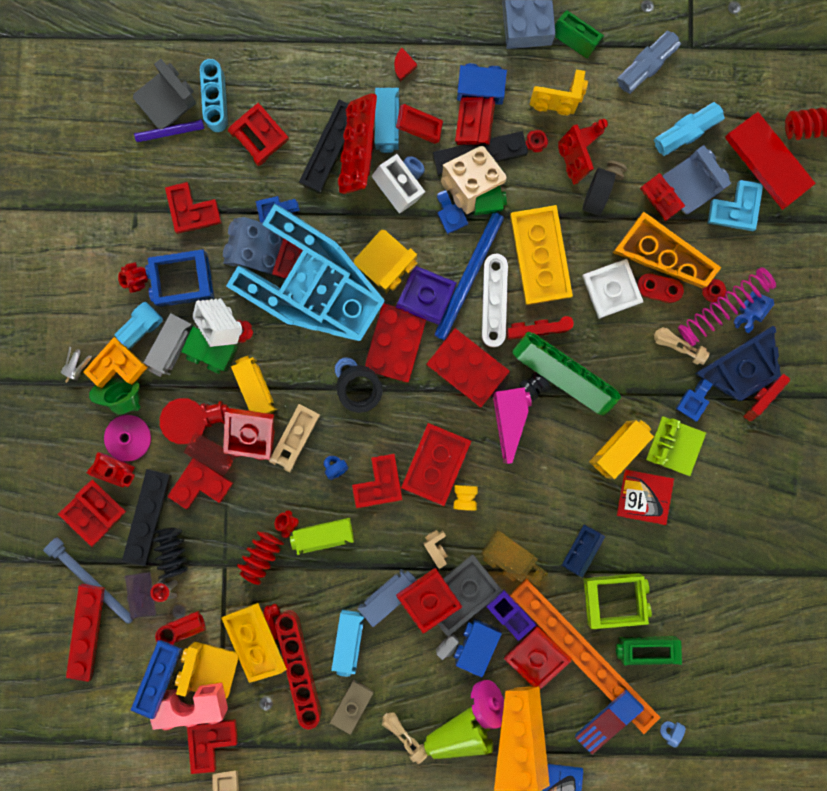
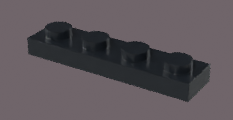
[299,99,349,194]
[433,131,528,176]
[122,469,171,566]

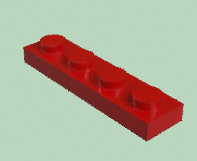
[66,584,105,682]

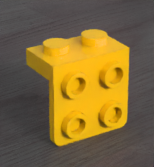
[529,69,588,116]
[354,230,418,294]
[175,641,239,699]

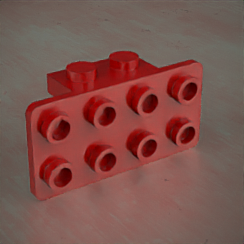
[338,93,377,194]

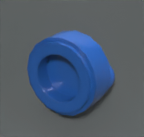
[324,456,349,480]

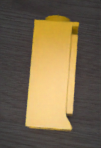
[231,356,277,414]

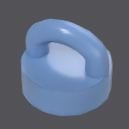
[403,156,425,180]
[660,721,686,748]

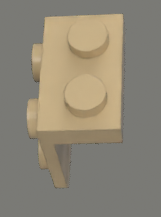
[441,146,506,215]

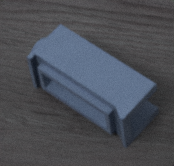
[358,569,417,627]

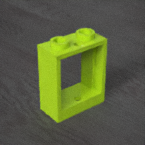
[583,573,652,629]

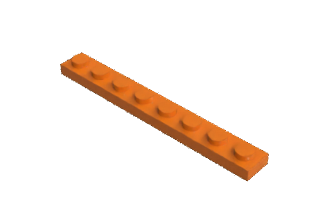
[510,578,661,734]

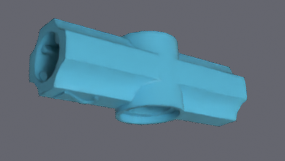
[654,102,725,156]

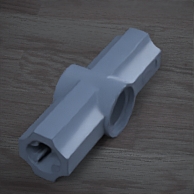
[616,30,681,94]

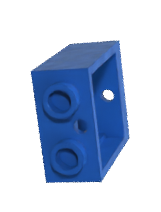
[145,249,215,307]

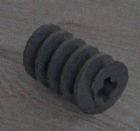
[151,527,188,579]

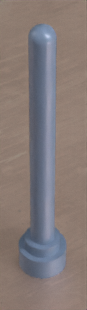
[43,537,134,623]

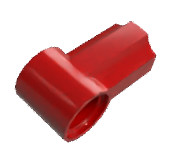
[155,611,206,645]

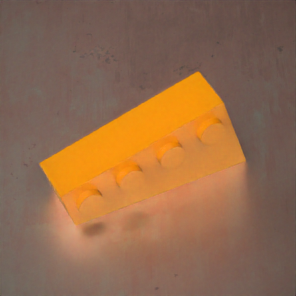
[613,212,721,288]
[494,687,550,791]

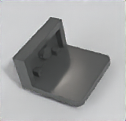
[133,59,196,129]

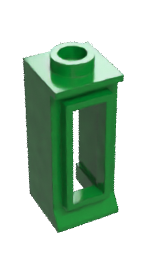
[616,636,682,666]

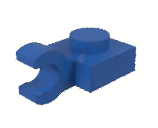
[437,190,468,234]
[256,196,300,223]
[675,379,712,422]

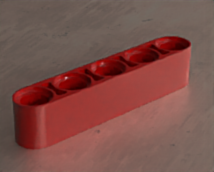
[275,610,321,730]

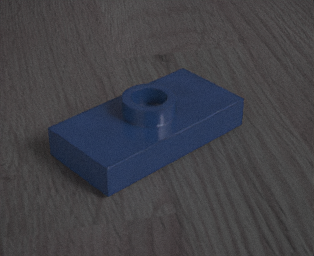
[561,525,606,578]

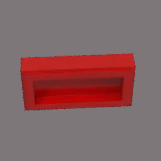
[396,104,443,144]

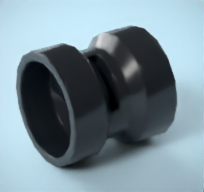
[519,372,551,402]

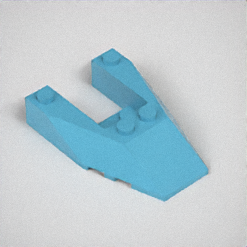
[226,204,385,341]

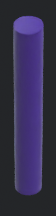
[134,120,205,142]

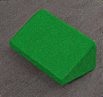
[555,10,604,58]

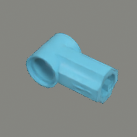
[114,302,163,349]

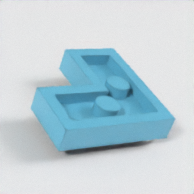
[707,180,763,231]

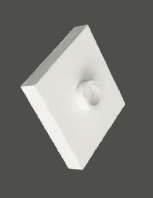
[582,259,643,319]

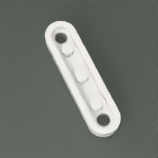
[482,254,508,348]

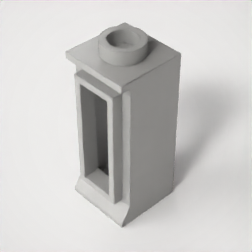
[143,313,196,377]

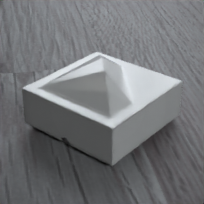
[436,633,459,660]

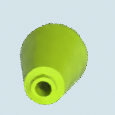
[424,707,493,759]

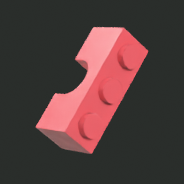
[150,683,228,730]

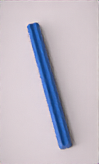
[435,213,504,340]

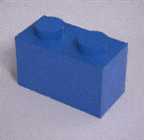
[457,63,507,105]
[453,618,502,678]

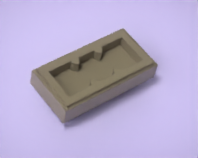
[330,679,374,735]

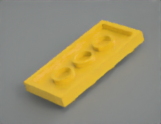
[510,205,573,305]

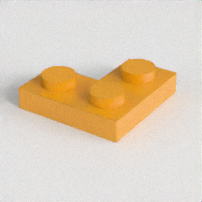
[83,337,148,388]

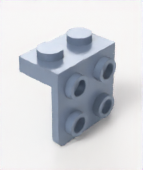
[663,145,731,215]
[223,217,283,274]

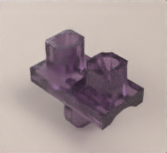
[125,572,156,619]

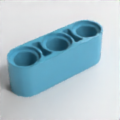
[200,59,228,132]

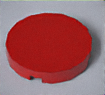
[160,398,206,444]

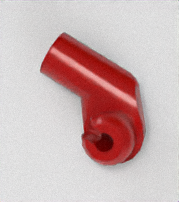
[263,604,280,640]

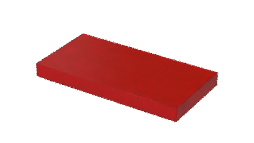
[724,112,816,210]

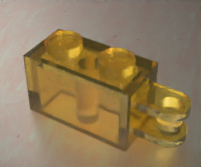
[481,529,549,587]

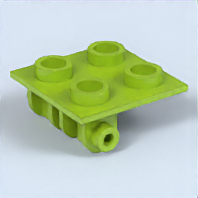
[646,416,706,476]

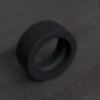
[582,168,616,216]
[336,365,383,413]

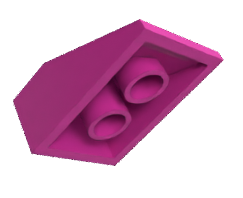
[492,387,532,464]

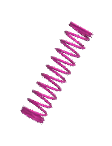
[678,267,776,346]

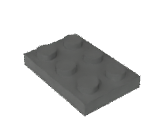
[438,554,502,636]

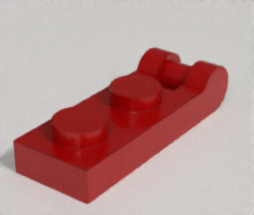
[506,316,574,340]

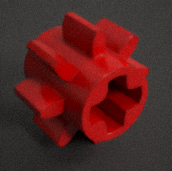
[118,262,148,293]

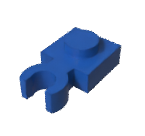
[734,291,774,333]

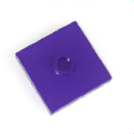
[396,266,457,325]

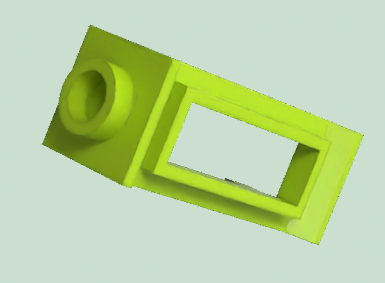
[290,518,355,555]

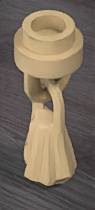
[654,327,710,365]
[382,712,428,764]

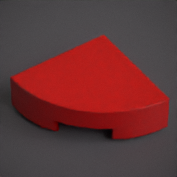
[394,48,417,82]

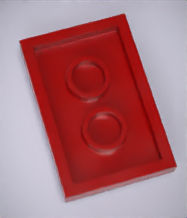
[365,303,426,383]
[426,328,510,408]
[401,423,471,506]

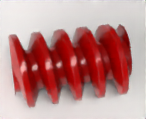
[785,107,827,140]
[237,531,284,585]

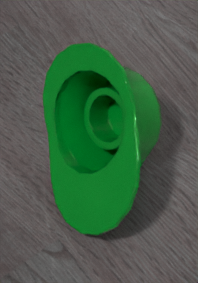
[89,378,140,415]

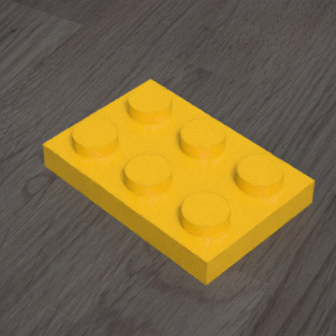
[221,603,287,683]

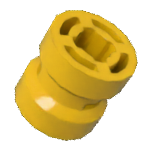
[453,485,478,510]

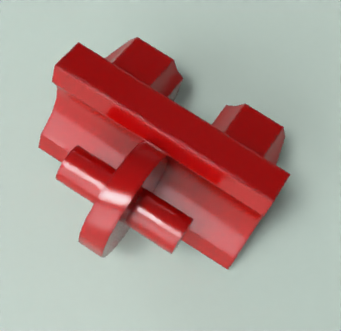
[640,173,685,221]
[86,452,135,488]

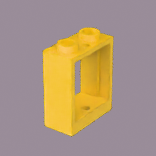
[589,420,654,479]

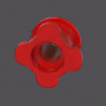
[201,401,229,427]

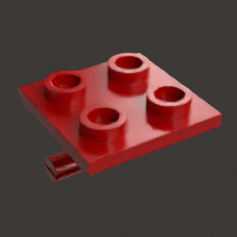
[558,119,608,185]

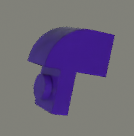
[486,590,536,641]

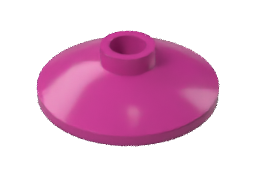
[104,415,151,461]

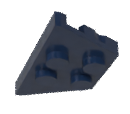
[696,326,781,401]

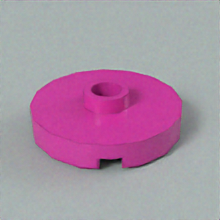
[471,680,504,730]

